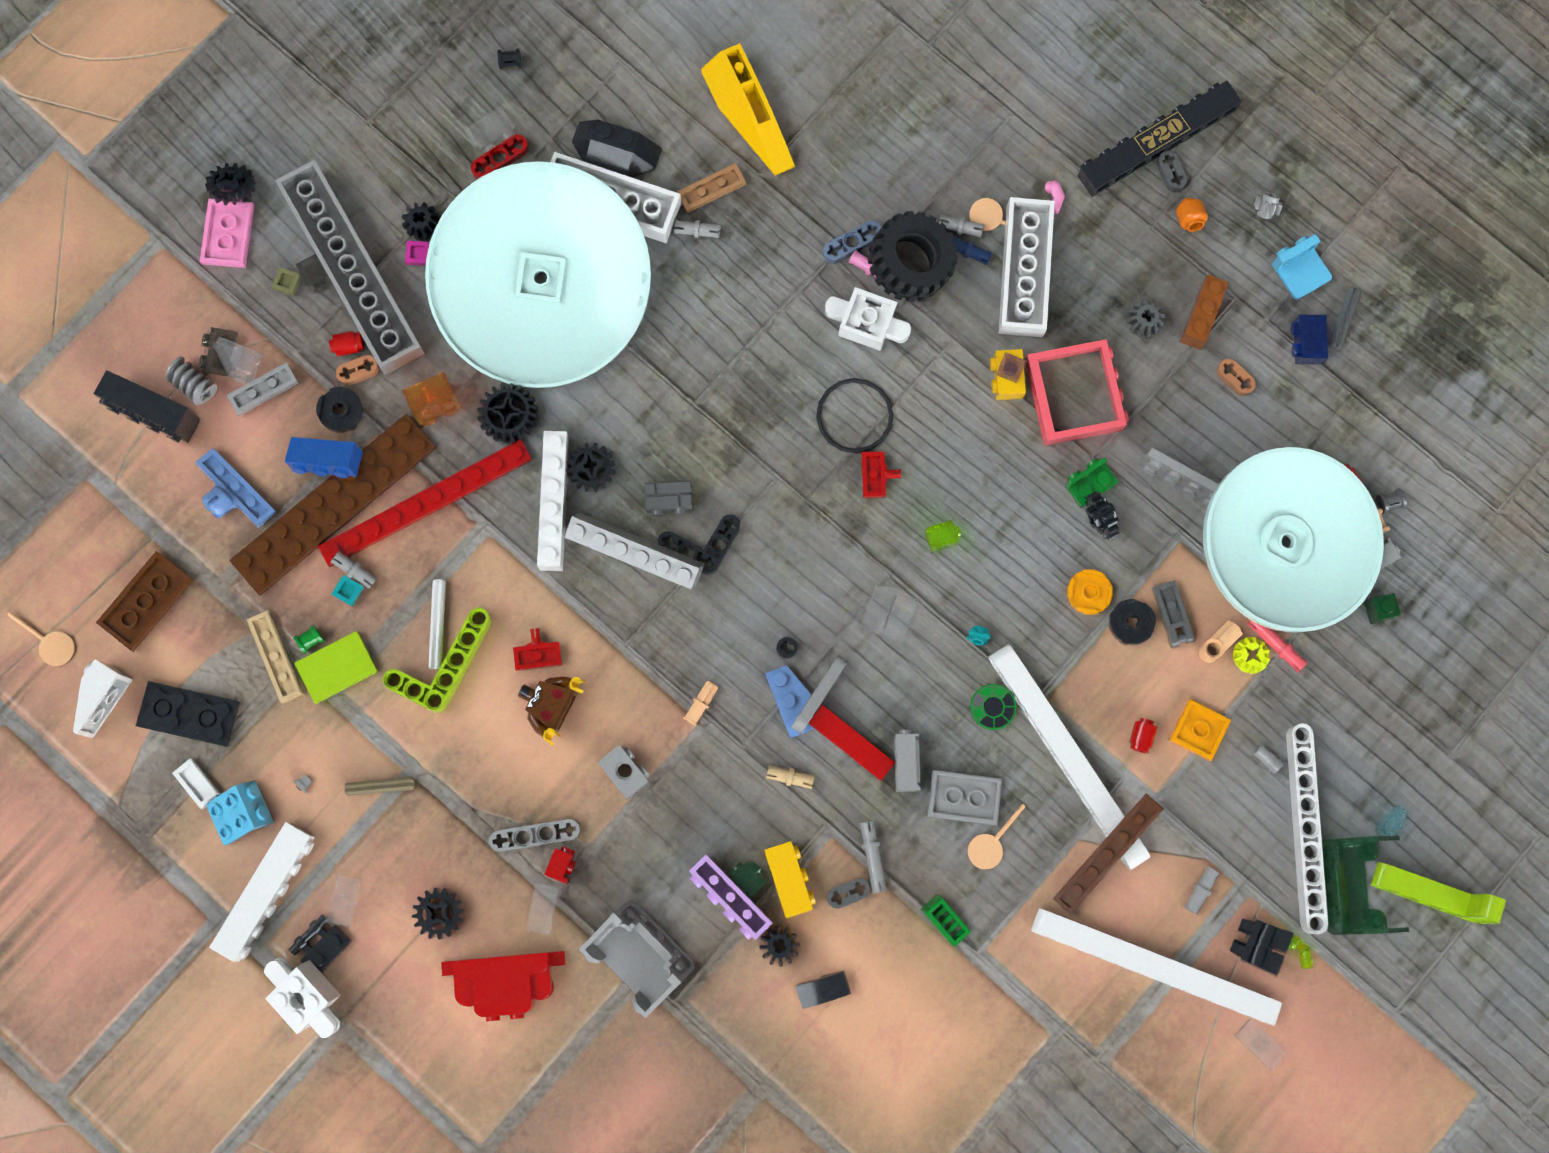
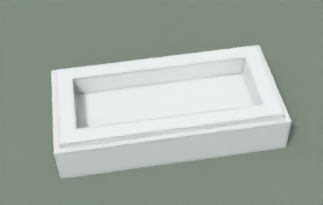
[172,758,221,809]

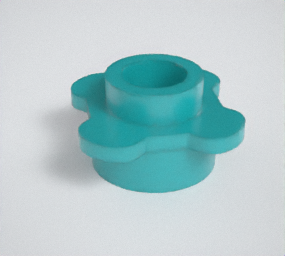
[966,626,991,645]

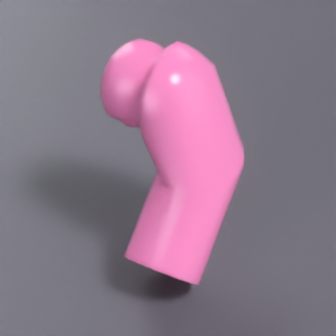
[1045,180,1065,214]

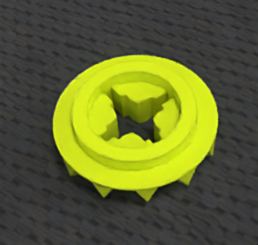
[1233,637,1270,674]

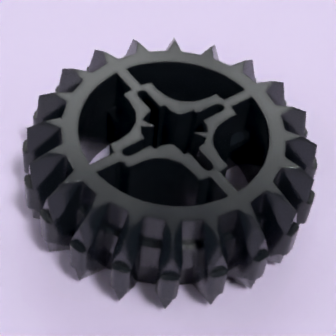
[477,383,539,444]

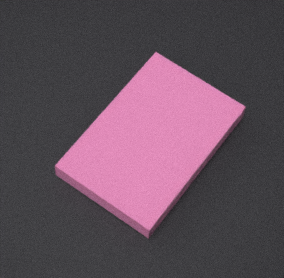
[199,199,255,268]

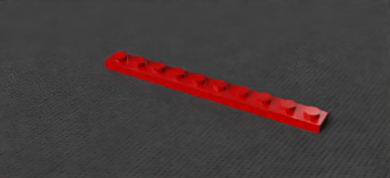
[318,440,532,567]

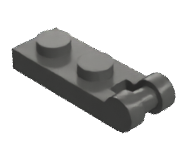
[1152,580,1195,648]

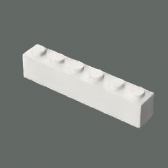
[537,431,569,571]
[209,822,315,962]

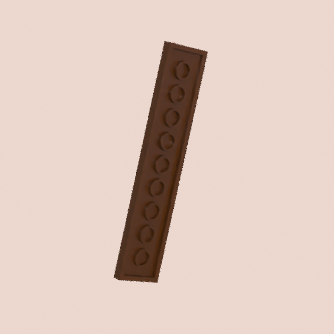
[229,414,436,596]

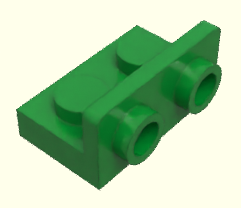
[1065,457,1119,508]

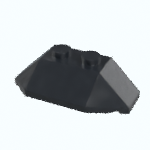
[572,119,662,178]

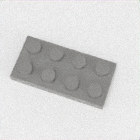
[1139,448,1219,507]

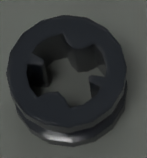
[776,637,798,658]

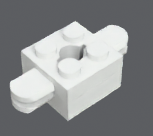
[825,287,911,351]
[264,957,341,1038]

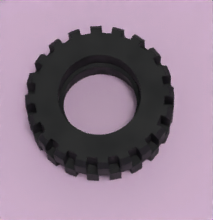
[868,211,958,302]

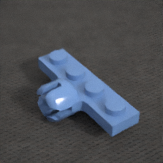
[195,448,276,528]

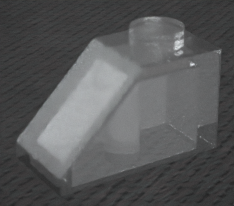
[213,337,263,384]

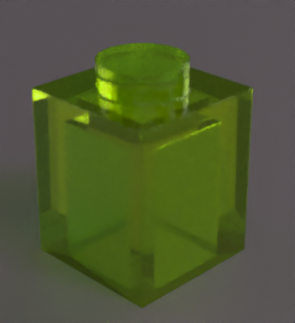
[924,520,961,553]

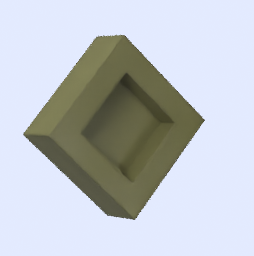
[271,267,302,297]

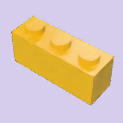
[764,841,816,918]

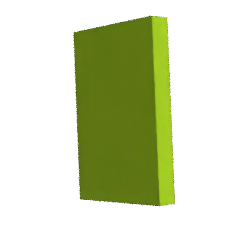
[294,631,378,704]

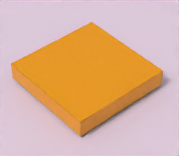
[1169,699,1231,761]

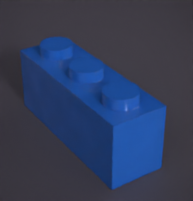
[284,437,363,478]

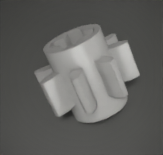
[1254,192,1283,219]

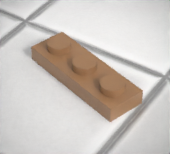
[677,163,746,213]

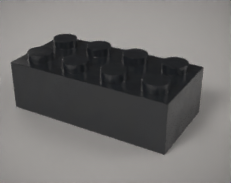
[93,370,201,443]

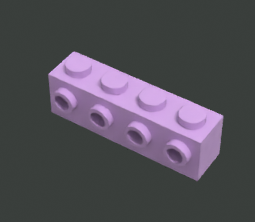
[689,855,772,940]

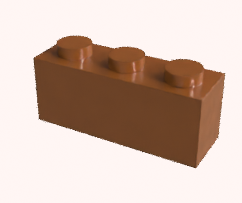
[1179,274,1229,350]

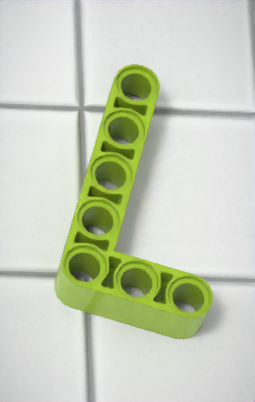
[383,607,492,713]
[1370,862,1506,924]

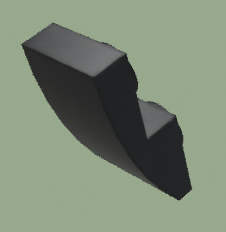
[795,970,851,1009]

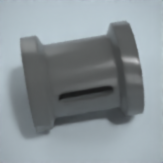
[1376,488,1407,514]

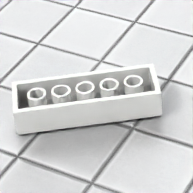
[551,152,681,243]
[998,197,1055,337]

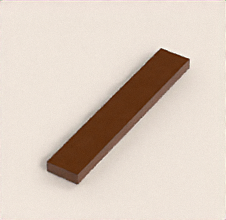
[1053,793,1164,915]

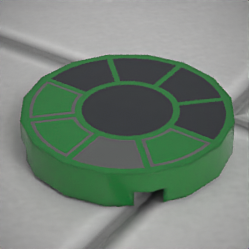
[970,684,1017,730]

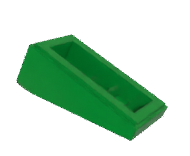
[920,895,971,947]

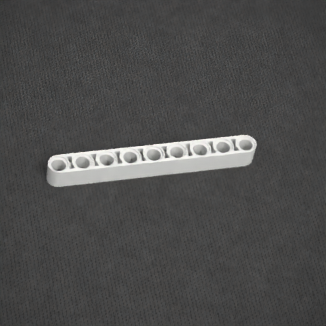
[1286,723,1328,934]

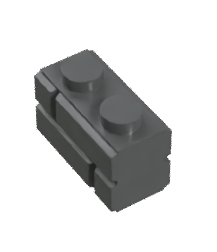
[645,480,692,517]

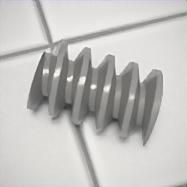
[165,356,217,405]

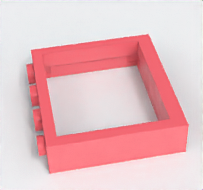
[1025,339,1129,446]

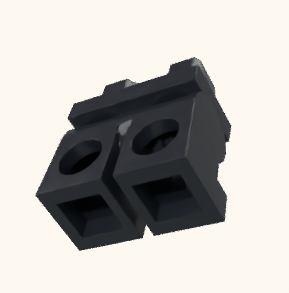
[1230,919,1294,978]

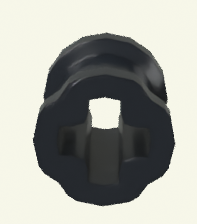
[497,48,522,70]

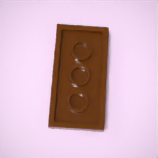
[96,551,193,652]

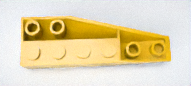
[701,43,795,176]

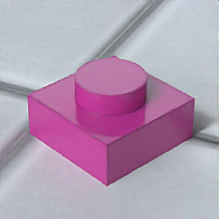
[405,241,430,266]

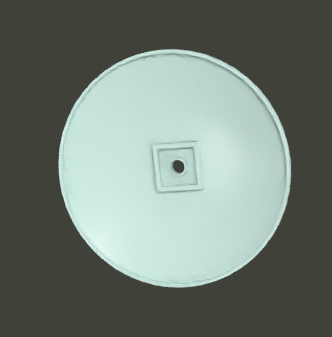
[425,162,651,388]

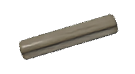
[345,777,415,796]

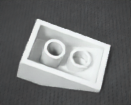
[73,659,133,738]

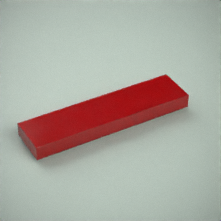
[808,705,895,781]

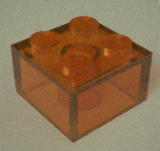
[402,372,462,426]

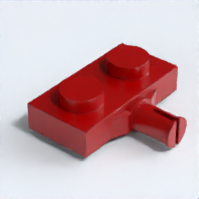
[861,451,901,498]
[513,628,562,671]

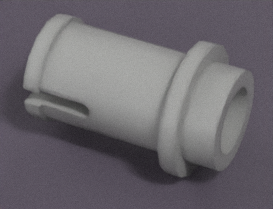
[1253,744,1284,774]

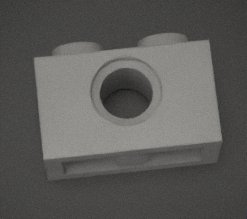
[597,745,650,800]

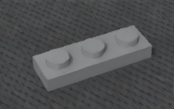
[227,362,299,416]

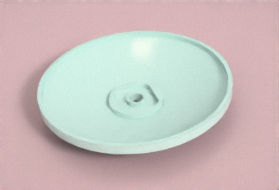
[1203,447,1384,632]

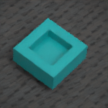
[331,575,365,607]

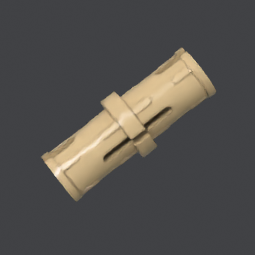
[766,764,815,789]

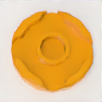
[1067,569,1113,615]

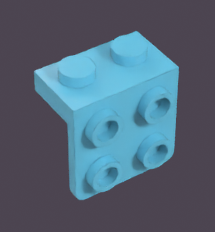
[1271,234,1332,300]
[207,780,274,845]

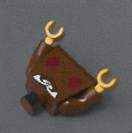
[518,676,586,746]

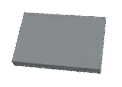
[927,770,1002,826]

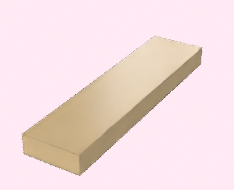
[246,610,304,704]

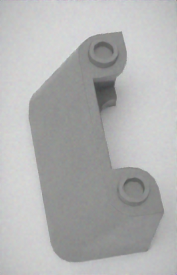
[579,901,695,1018]

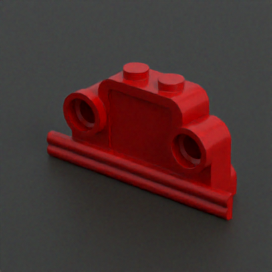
[441,951,566,1022]

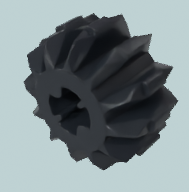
[402,202,440,240]
[759,926,800,967]

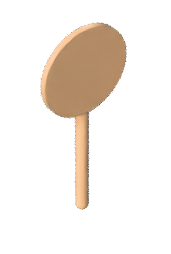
[969,198,1006,231]
[7,612,75,666]
[968,804,1026,869]

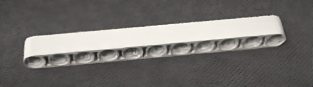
[988,644,1150,871]
[1031,908,1282,1026]

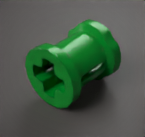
[293,624,325,654]

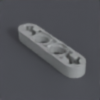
[791,655,848,734]
[489,819,581,852]

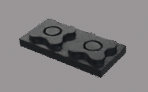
[135,681,240,747]

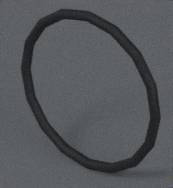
[816,378,894,453]

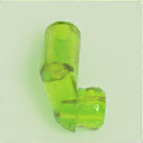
[1289,935,1313,969]

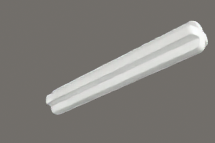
[428,579,446,670]

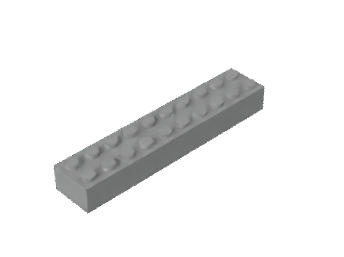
[275,159,425,375]

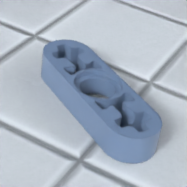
[823,221,881,264]

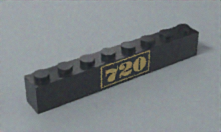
[1078,80,1242,197]

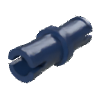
[952,234,992,265]

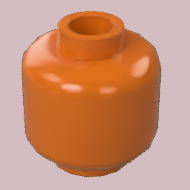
[1176,198,1208,232]

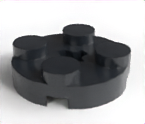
[316,387,363,433]
[1109,599,1156,645]

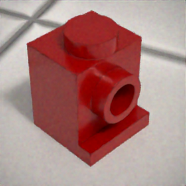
[544,846,576,884]

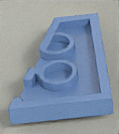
[765,665,820,739]

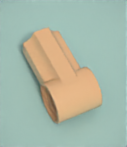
[1198,620,1243,663]

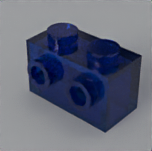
[1291,314,1328,365]

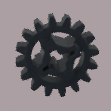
[205,163,256,206]
[566,443,616,492]
[1085,491,1120,540]
[412,888,465,940]

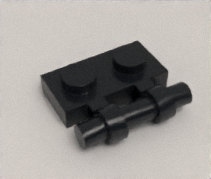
[288,914,352,973]

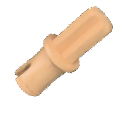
[683,681,718,726]

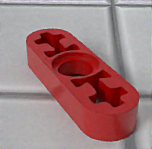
[471,134,529,180]

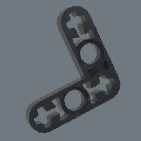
[658,514,740,575]

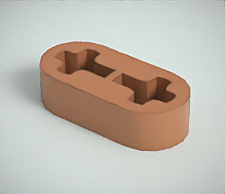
[336,355,379,386]
[1216,359,1256,396]

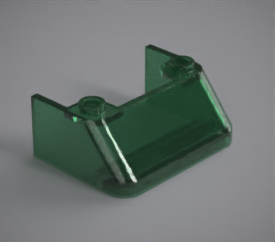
[1322,836,1409,935]

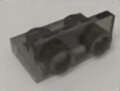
[199,327,238,377]

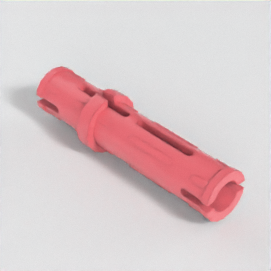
[1247,620,1308,673]

